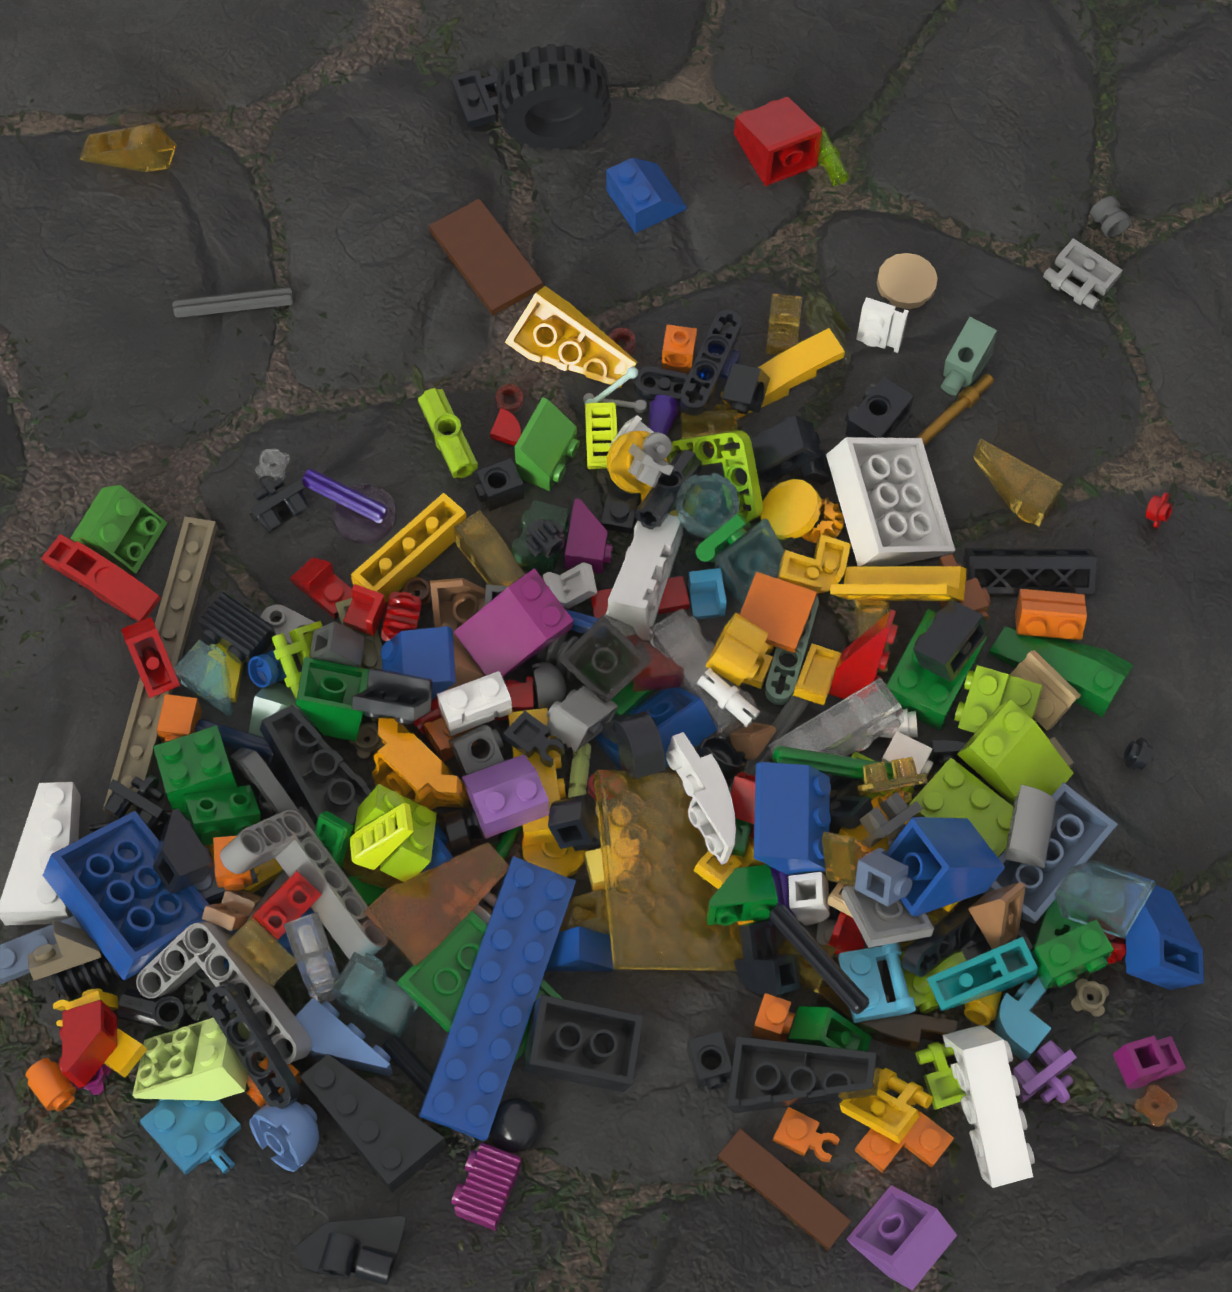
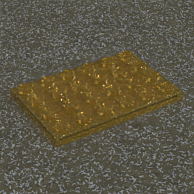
[594,770,743,971]

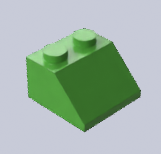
[515,397,580,491]

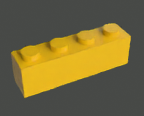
[351,493,468,603]
[508,708,566,846]

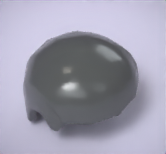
[532,662,567,711]

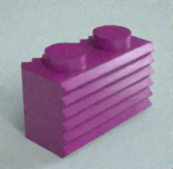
[451,1143,522,1231]

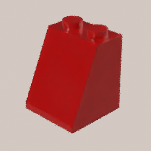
[734,97,822,186]

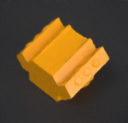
[372,718,471,810]

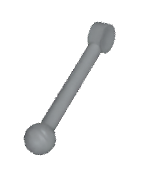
[583,393,647,413]

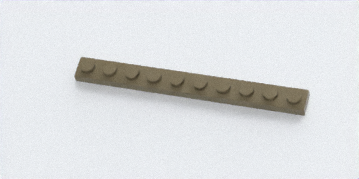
[103,517,217,816]

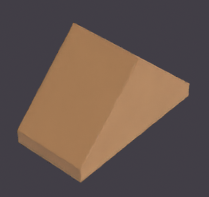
[968,882,1026,950]

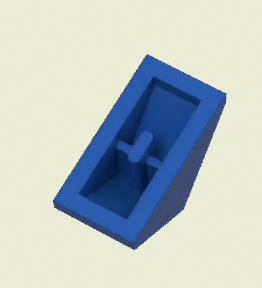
[545,926,614,972]

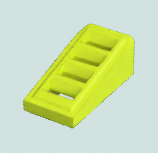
[585,402,617,469]
[349,803,414,870]

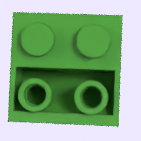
[70,485,167,574]

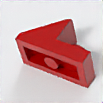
[290,557,353,620]

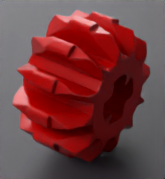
[380,591,421,641]

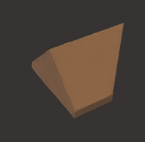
[430,578,486,628]

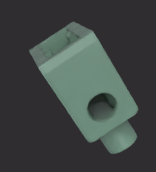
[941,317,997,395]

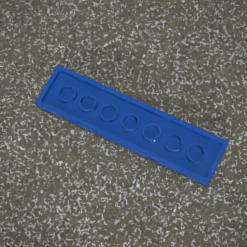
[419,856,576,1141]

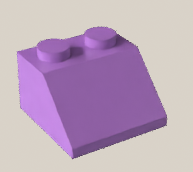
[461,754,549,838]
[847,1185,957,1290]

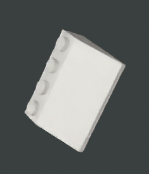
[826,437,955,567]

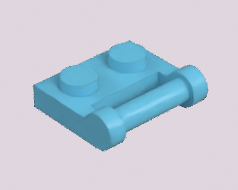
[838,942,916,1023]

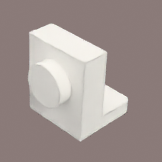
[543,562,597,609]

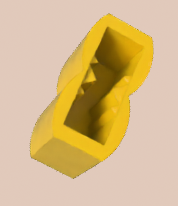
[705,612,769,687]

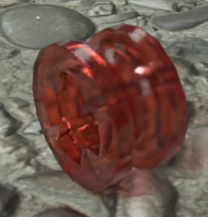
[609,328,635,356]
[495,384,524,414]

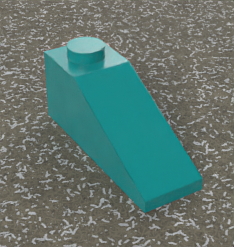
[927,937,1038,1011]

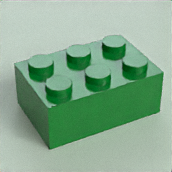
[882,609,987,731]

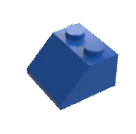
[606,158,687,233]
[381,626,456,701]

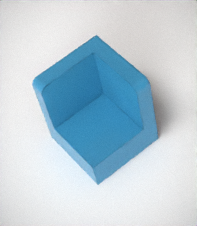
[688,568,727,620]

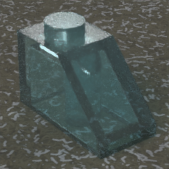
[174,640,233,717]

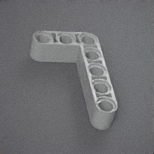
[220,810,388,964]
[136,921,312,1065]

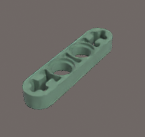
[765,596,819,705]

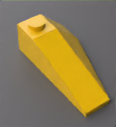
[505,286,638,388]

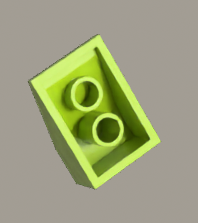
[957,699,1074,806]

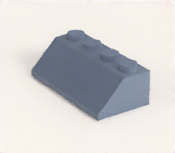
[983,782,1118,924]

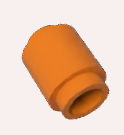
[25,1058,76,1112]

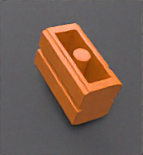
[1015,589,1087,640]

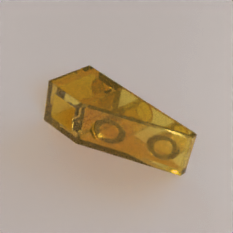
[80,123,177,172]

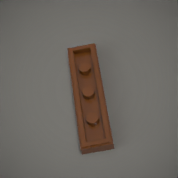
[717,1129,851,1251]

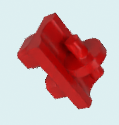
[252,870,322,940]

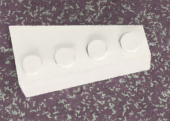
[0,782,81,925]
[942,1025,1035,1188]

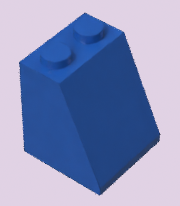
[884,817,1005,916]

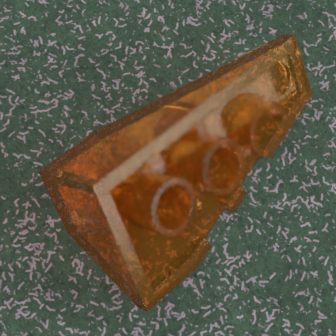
[364,842,509,966]

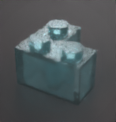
[333,952,419,1038]

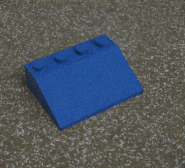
[43,811,209,981]

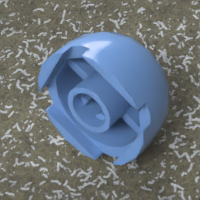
[249,1101,320,1172]

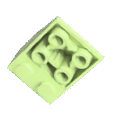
[132,1014,250,1101]

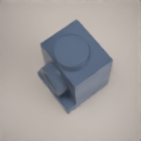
[855,847,912,906]

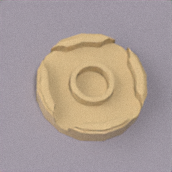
[877,253,938,309]

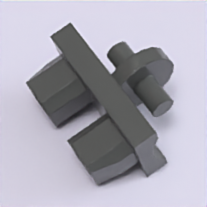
[859,792,922,849]

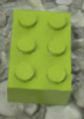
[908,758,1013,858]

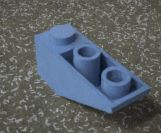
[295,997,393,1076]

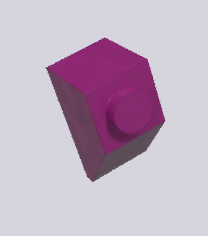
[565,499,613,574]

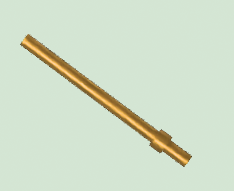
[916,373,994,446]

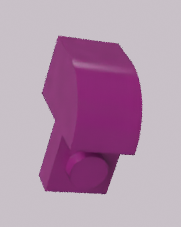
[1113,1035,1186,1089]

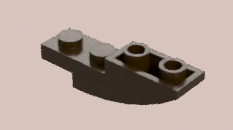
[817,984,957,1051]

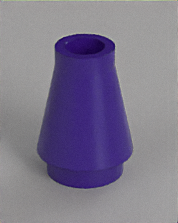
[648,395,680,436]

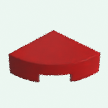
[490,408,521,446]

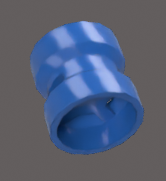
[248,649,286,688]

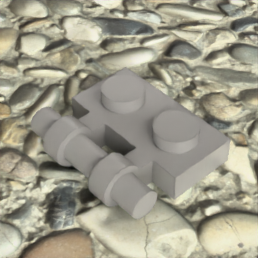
[1043,238,1123,310]

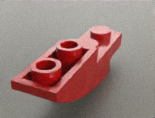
[41,534,162,622]

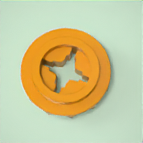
[801,497,844,543]

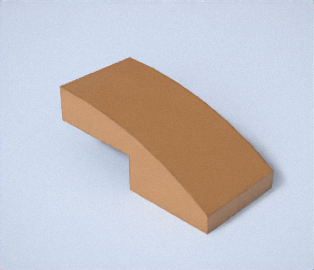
[202,889,263,931]

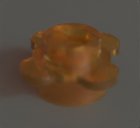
[1134,1084,1177,1127]

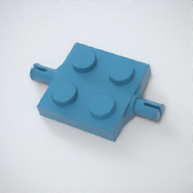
[140,1099,241,1175]

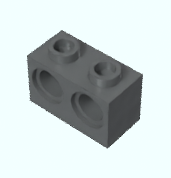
[448,724,509,776]

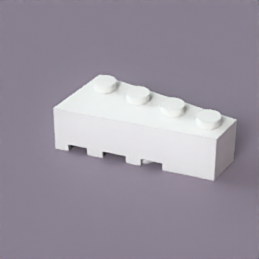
[606,515,683,641]

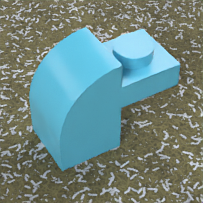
[995,978,1051,1061]

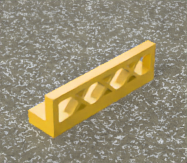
[830,566,967,601]

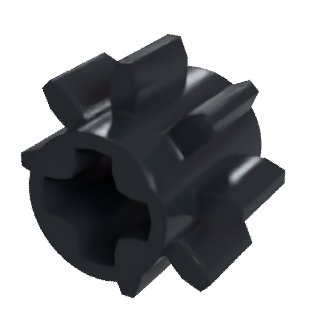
[526,518,565,558]

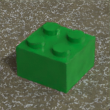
[153,725,237,814]

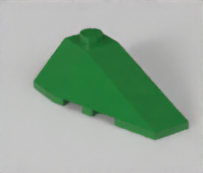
[989,626,1134,717]

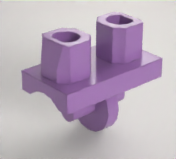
[1011,1040,1077,1103]

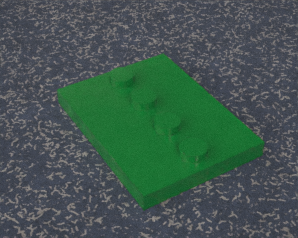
[397,908,563,1062]

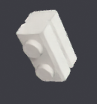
[437,671,512,736]

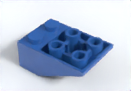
[1124,874,1204,990]

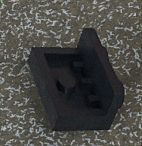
[352,668,433,724]

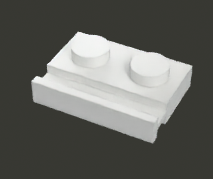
[856,297,909,353]

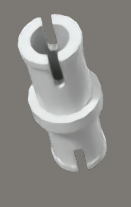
[697,668,760,727]

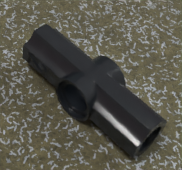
[635,450,702,530]

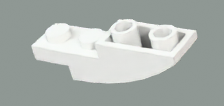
[666,732,736,865]

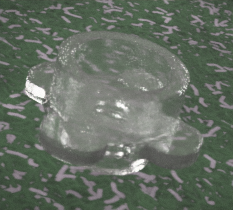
[255,449,291,480]

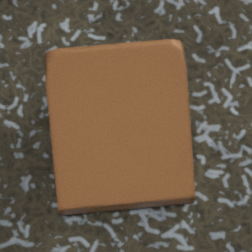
[730,722,776,760]

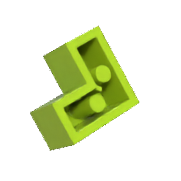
[354,784,437,884]

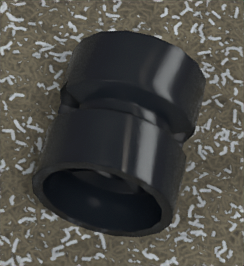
[442,807,499,856]

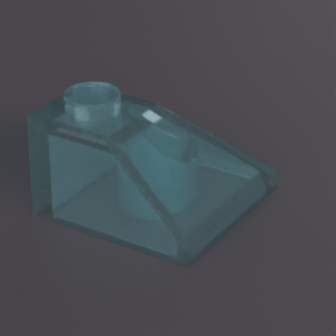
[1055,860,1156,939]

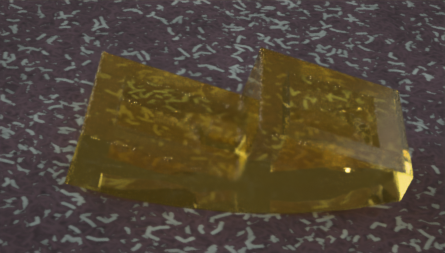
[766,294,802,354]

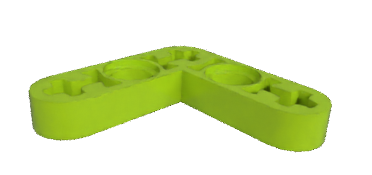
[667,430,763,522]

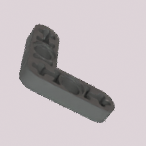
[228,747,304,818]

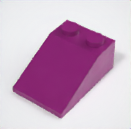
[454,568,574,678]

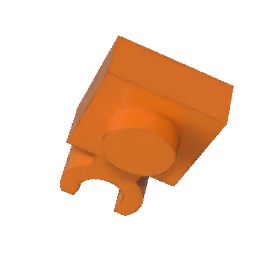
[772,1107,840,1162]

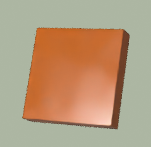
[740,571,817,653]

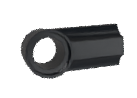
[117,988,192,1032]

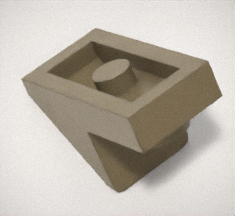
[28,919,101,981]

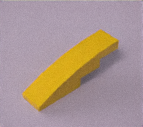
[720,328,845,420]

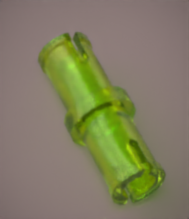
[818,127,849,186]

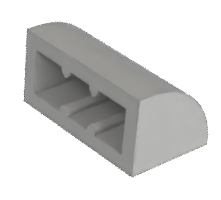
[1004,785,1056,868]

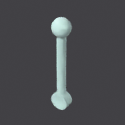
[584,367,638,406]

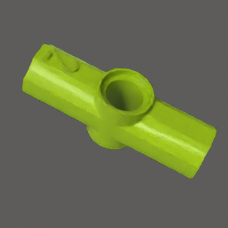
[418,388,478,479]

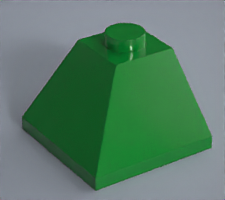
[296,657,369,741]

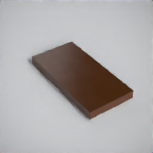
[429,198,543,316]

